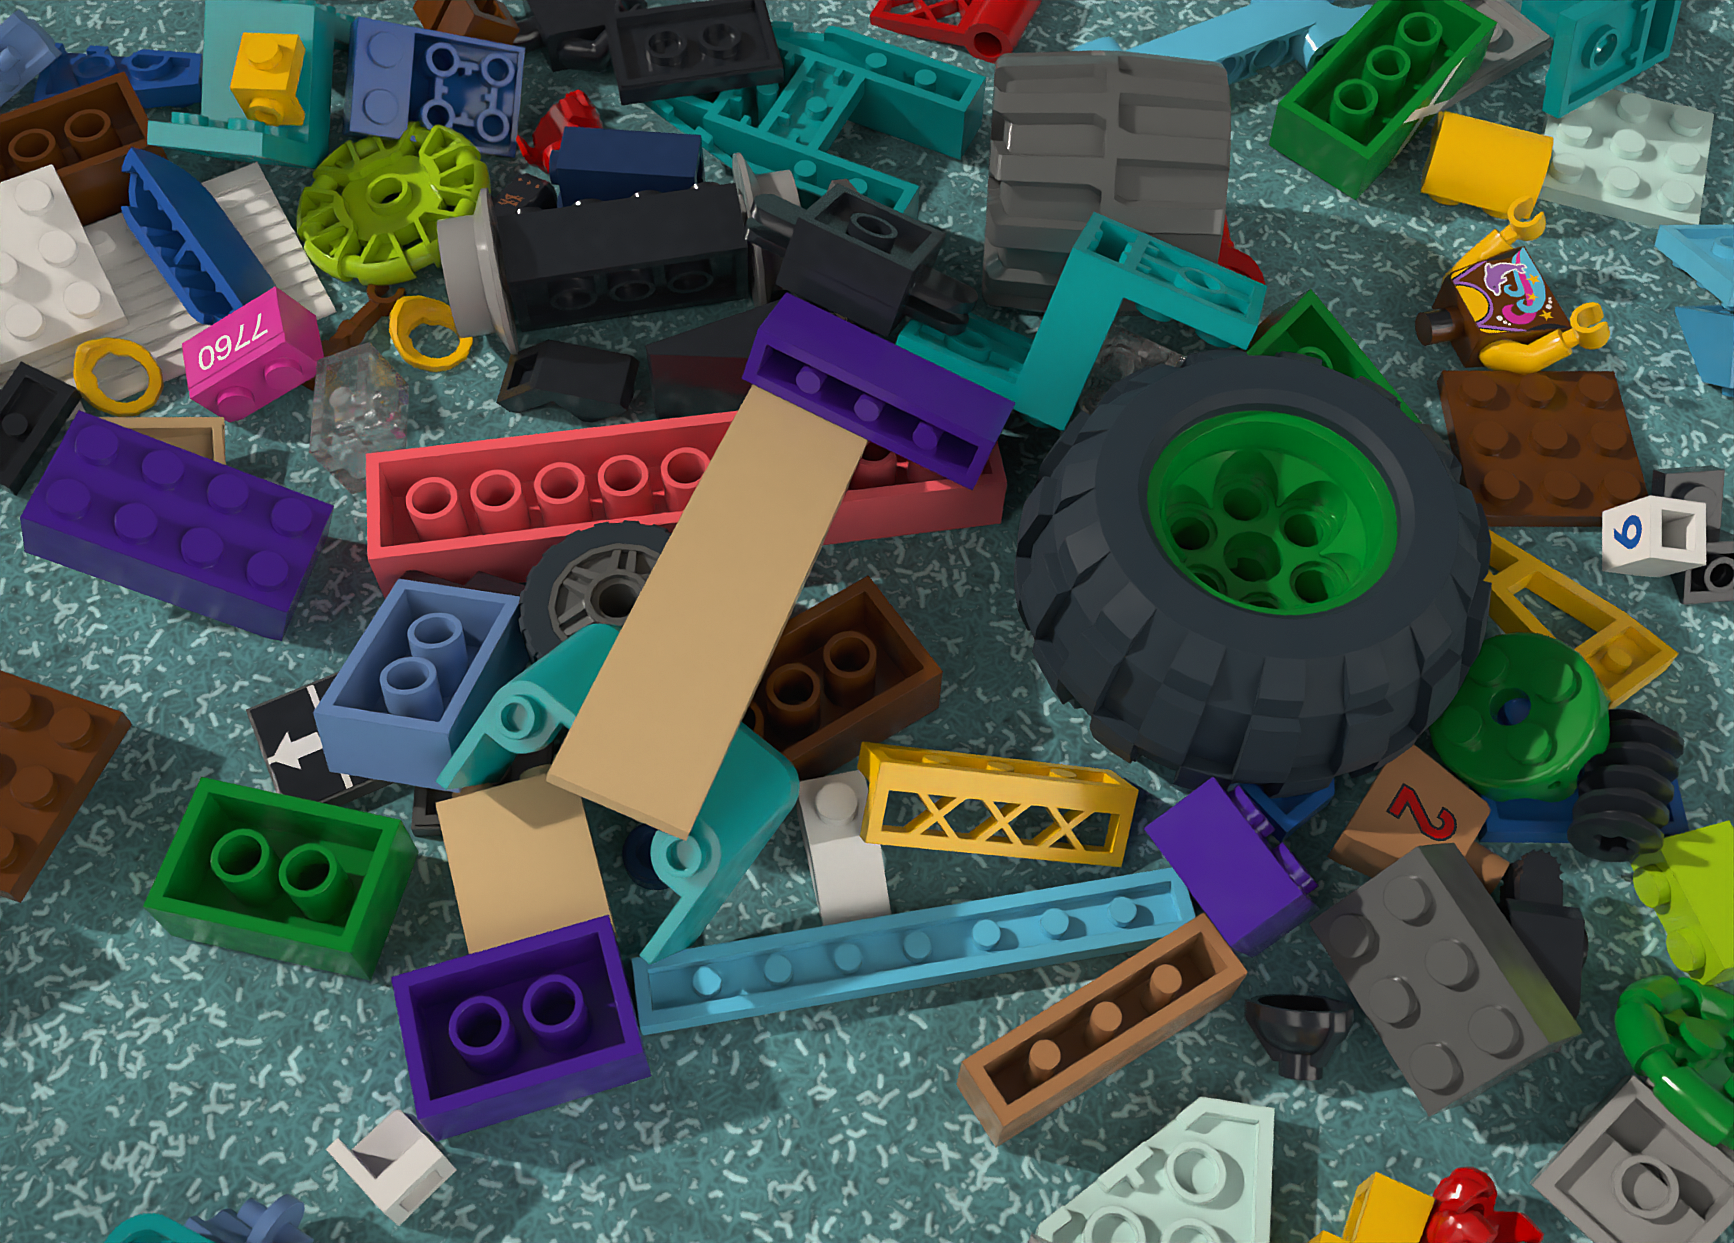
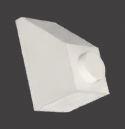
[796,770,891,926]

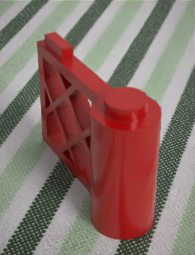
[870,0,1042,64]

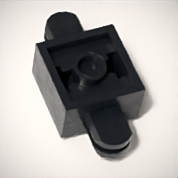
[743,183,978,337]

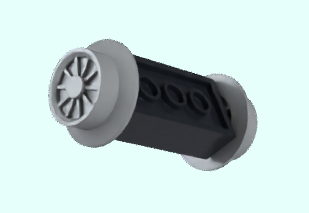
[437,152,801,355]

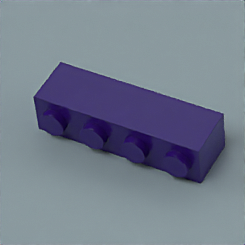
[742,292,1015,491]

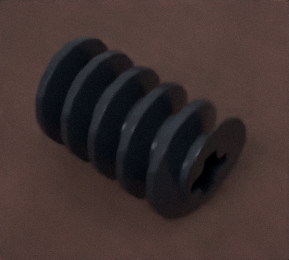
[1567,708,1684,862]

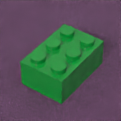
[143,777,419,981]

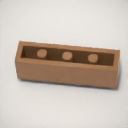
[956,913,1248,1147]

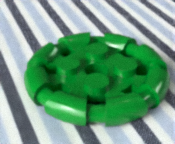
[1614,975,1734,1151]

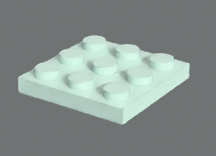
[1538,89,1714,229]

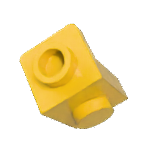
[230,32,306,127]

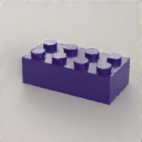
[20,410,334,641]

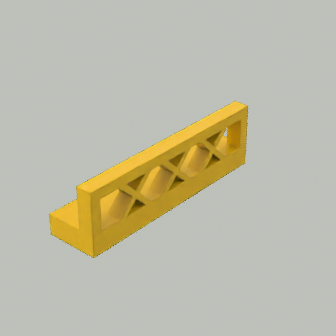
[857,742,1139,867]

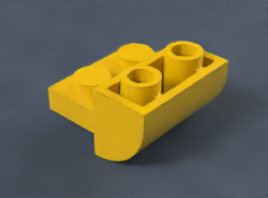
[1420,111,1554,220]

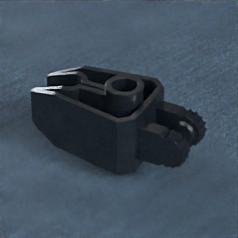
[1497,849,1588,1057]

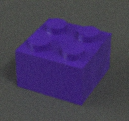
[1144,777,1320,958]

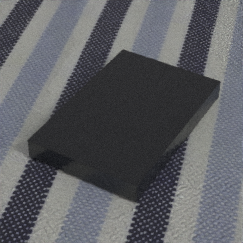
[603,0,784,106]

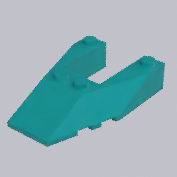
[643,20,986,220]

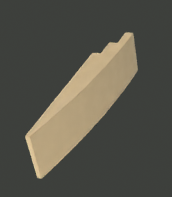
[546,384,869,841]

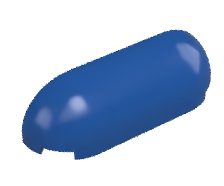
[121,147,277,325]

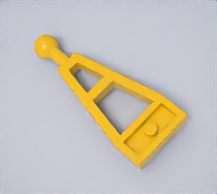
[1483,529,1679,709]

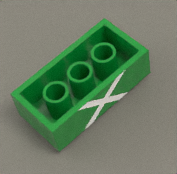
[1269,0,1497,200]

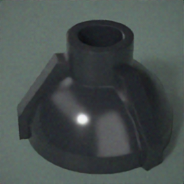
[1244,994,1354,1081]

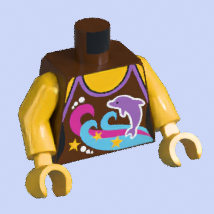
[1415,196,1610,375]

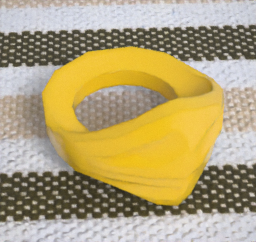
[389,295,473,372]
[73,337,164,417]

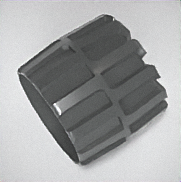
[982,50,1231,317]

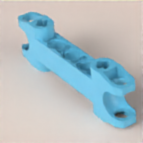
[1072,0,1373,85]

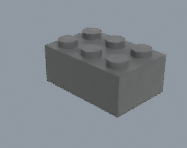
[1309,843,1583,1117]

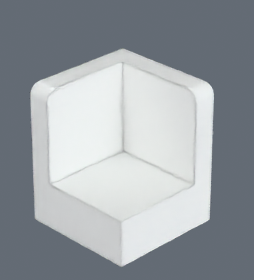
[326,1110,456,1226]

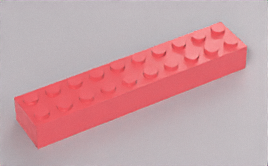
[366,411,1007,599]

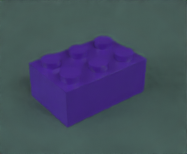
[391,914,652,1142]

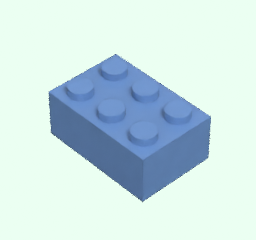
[313,579,529,793]

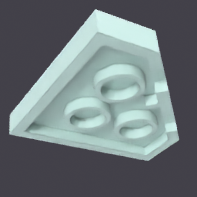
[1035,1097,1274,1243]

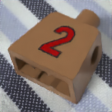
[1327,744,1510,895]

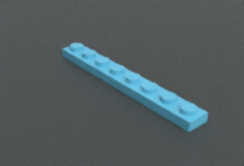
[632,867,1196,1036]

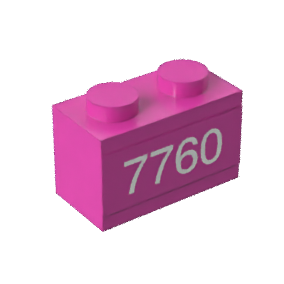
[182,286,326,423]

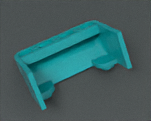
[436,623,800,965]

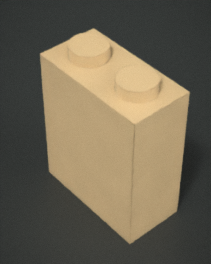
[435,764,618,954]

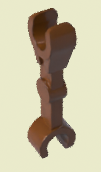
[301,284,407,392]

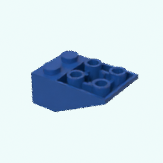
[342,16,525,158]

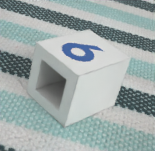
[1602,495,1706,577]

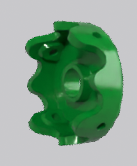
[1428,632,1611,803]

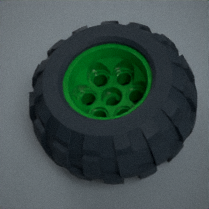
[1014,348,1492,799]

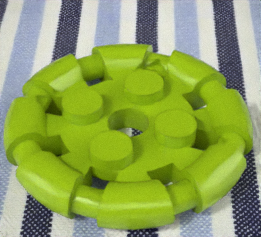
[296,121,491,286]

